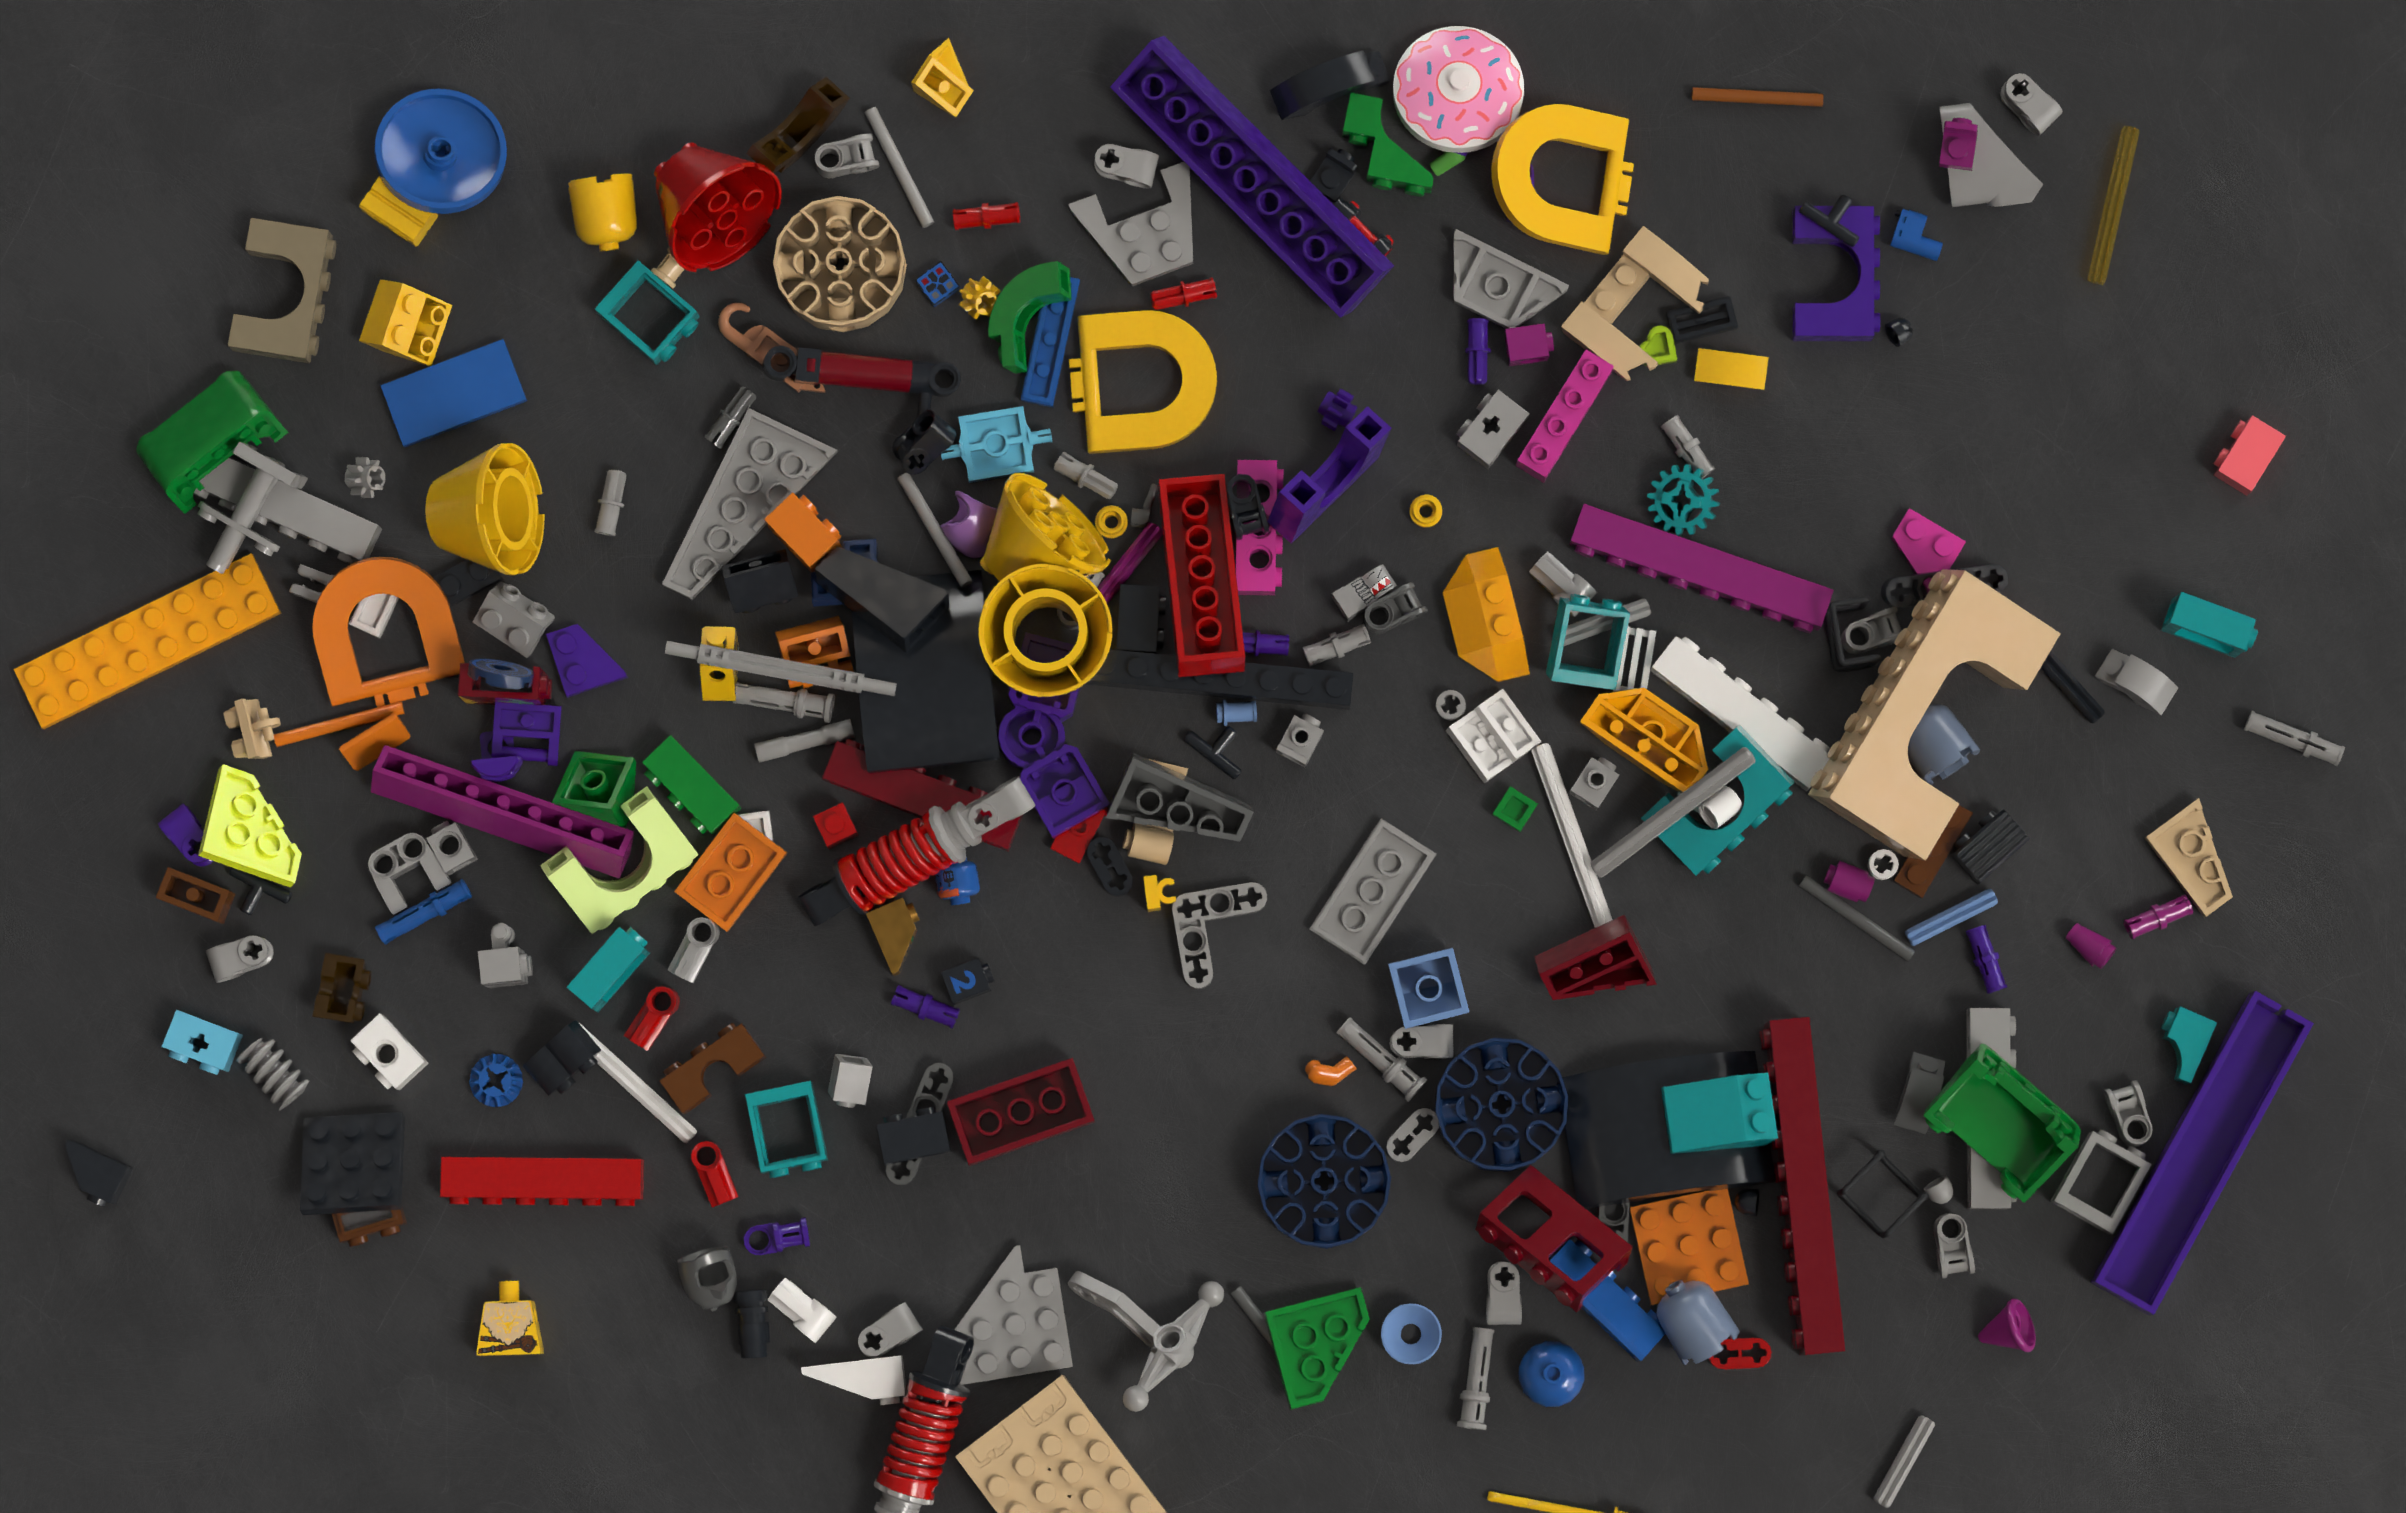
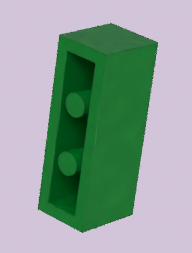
[642,735,742,836]

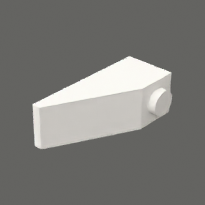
[801,1356,907,1405]

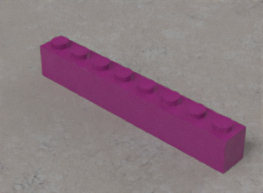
[1569,504,1834,633]
[371,745,634,879]

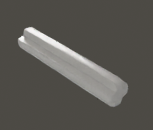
[1564,599,1651,646]
[1874,1416,1935,1508]

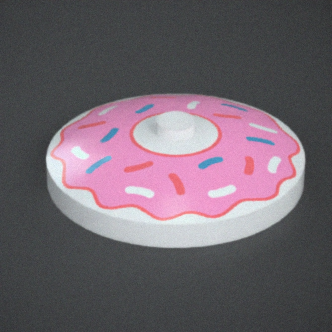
[1393,26,1524,153]

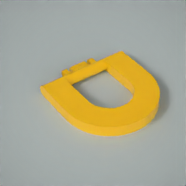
[1491,104,1634,255]
[1069,310,1217,454]

